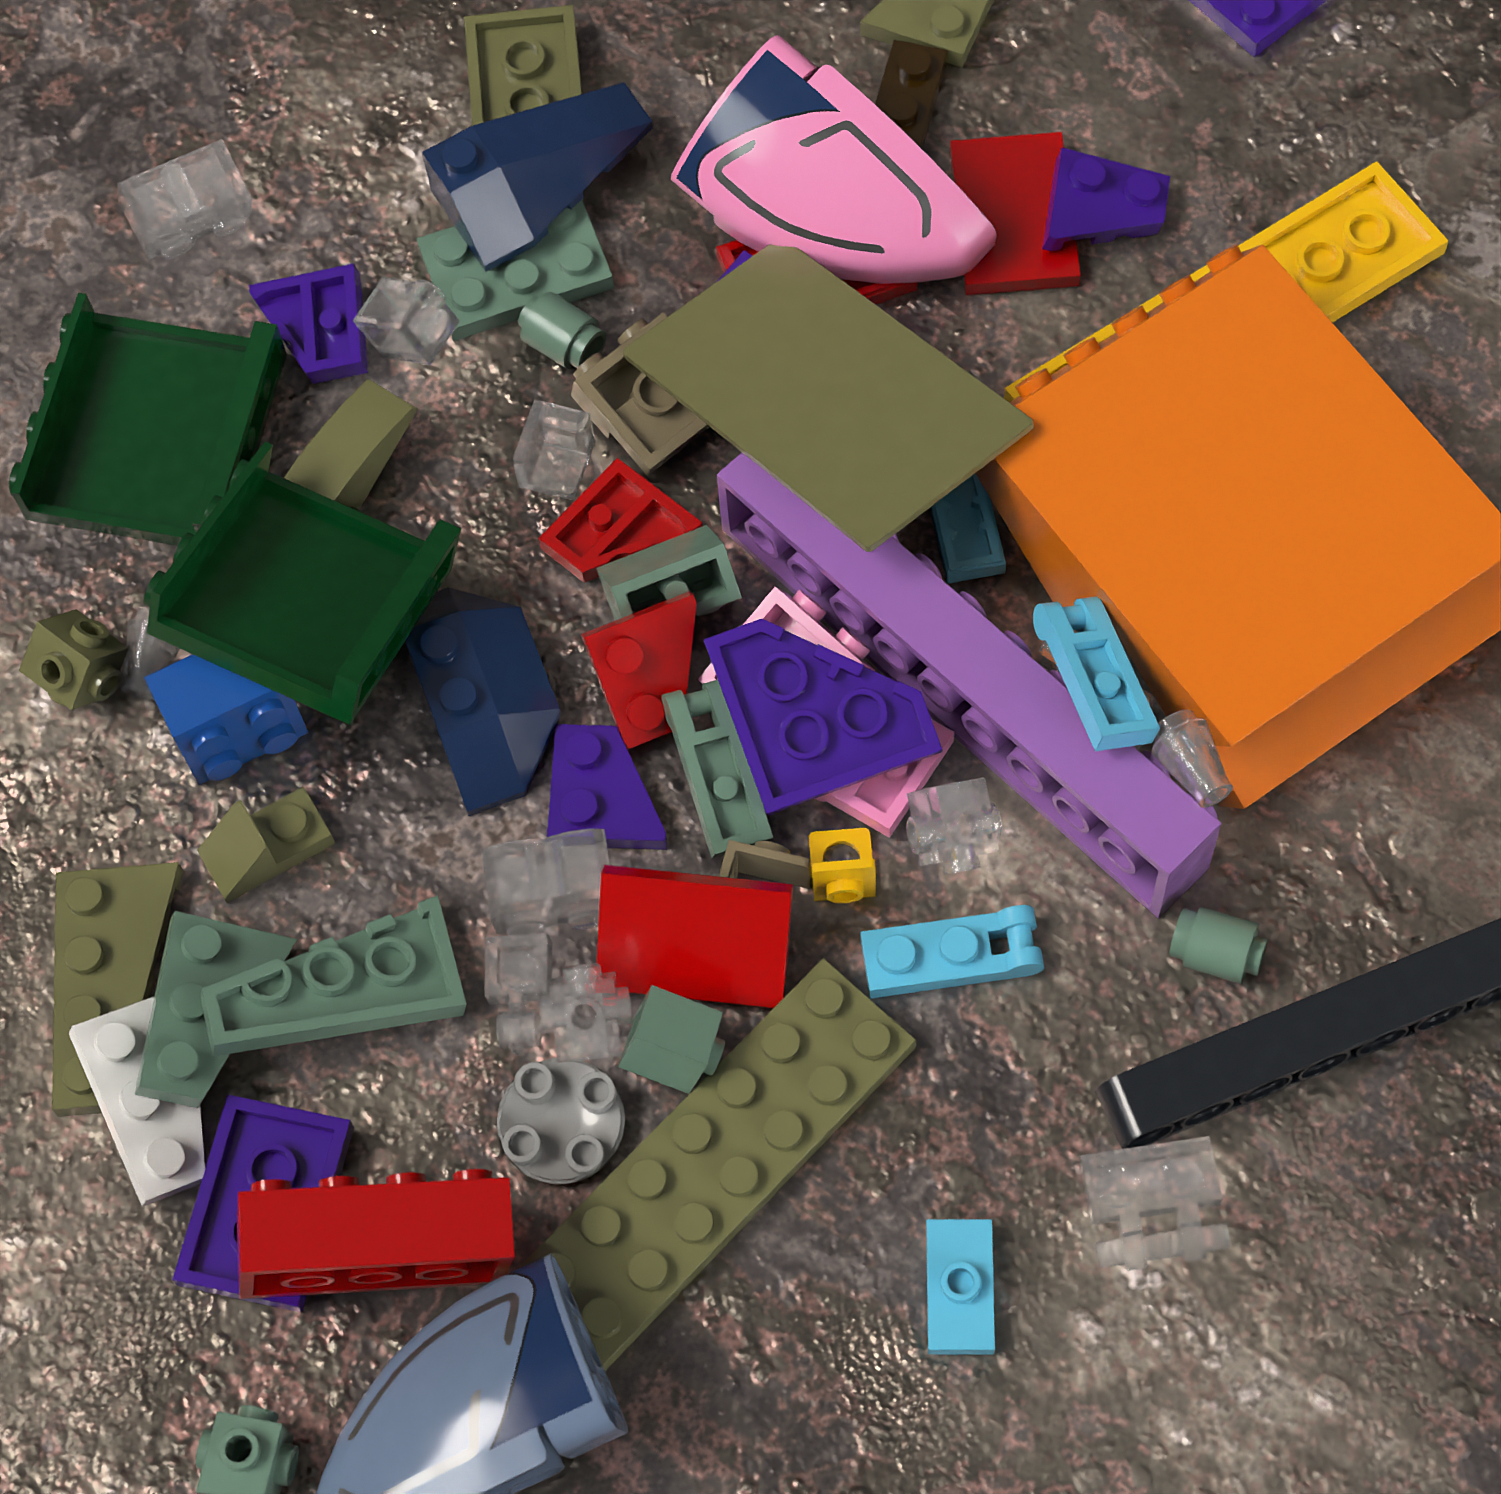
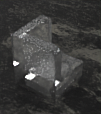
[513,399,595,500]

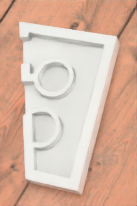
[69,996,205,1207]

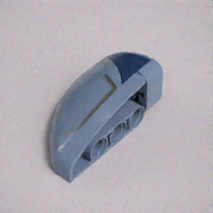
[316,1254,628,1494]

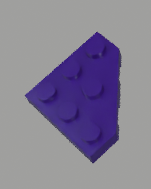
[704,618,943,816]

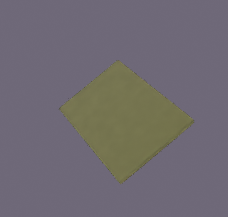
[623,244,1034,552]

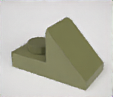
[197,786,335,903]

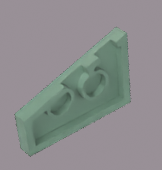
[134,911,297,1108]

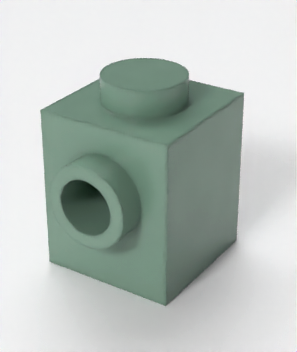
[618,985,725,1094]

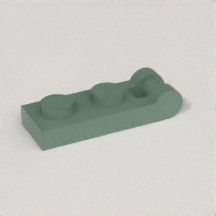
[661,679,773,859]

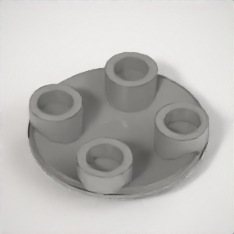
[497,1057,625,1184]

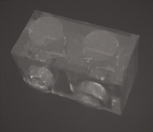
[118,139,252,260]

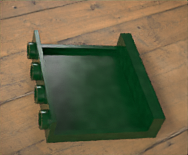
[9,292,287,546]
[143,441,461,725]

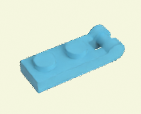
[1033,597,1160,751]
[860,905,1045,999]

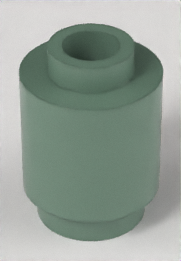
[518,292,607,369]
[1169,906,1268,984]

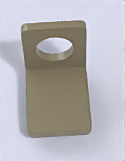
[719,840,812,888]

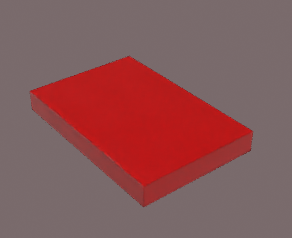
[950,132,1081,295]
[595,865,793,1008]

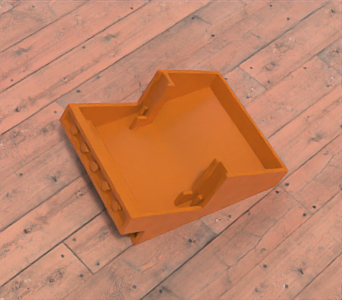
[976,244,1501,809]

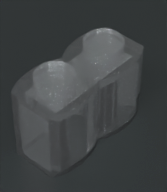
[481,829,612,940]

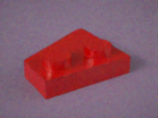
[538,458,703,583]

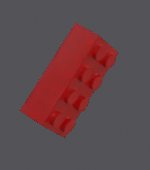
[237,1169,515,1299]

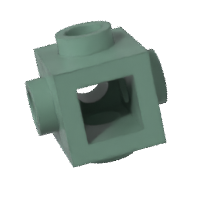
[196,1405,299,1494]

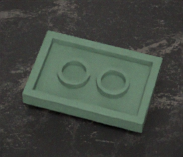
[416,200,614,341]

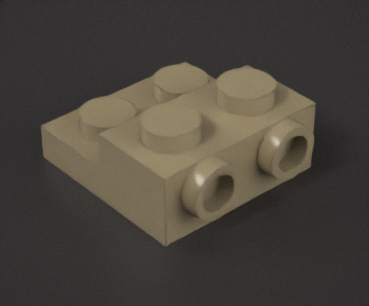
[571,312,710,476]

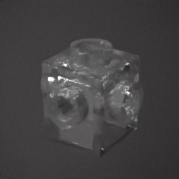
[906,777,1002,875]
[539,963,633,1063]

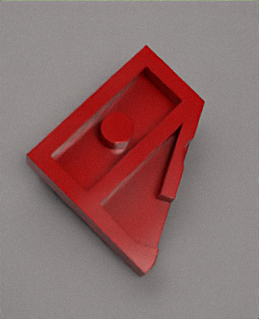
[581,591,697,750]

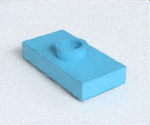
[929,473,1006,584]
[926,1219,995,1355]

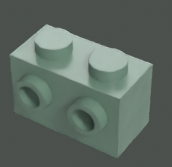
[596,525,742,620]

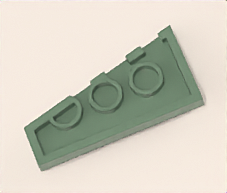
[201,895,467,1056]

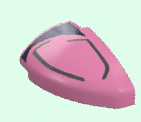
[671,35,997,283]

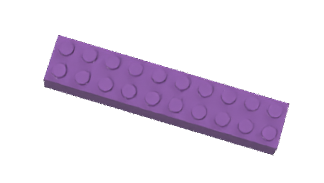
[717,452,1221,919]

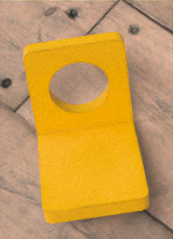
[809,828,876,903]

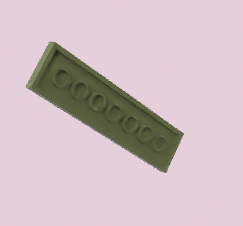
[518,958,916,1371]

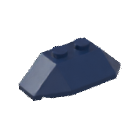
[405,587,561,816]

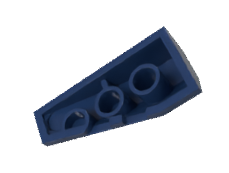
[422,82,653,272]

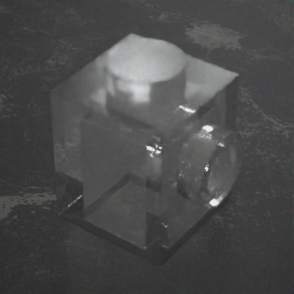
[353,277,460,366]

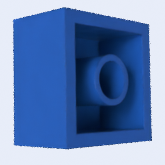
[144,654,309,785]

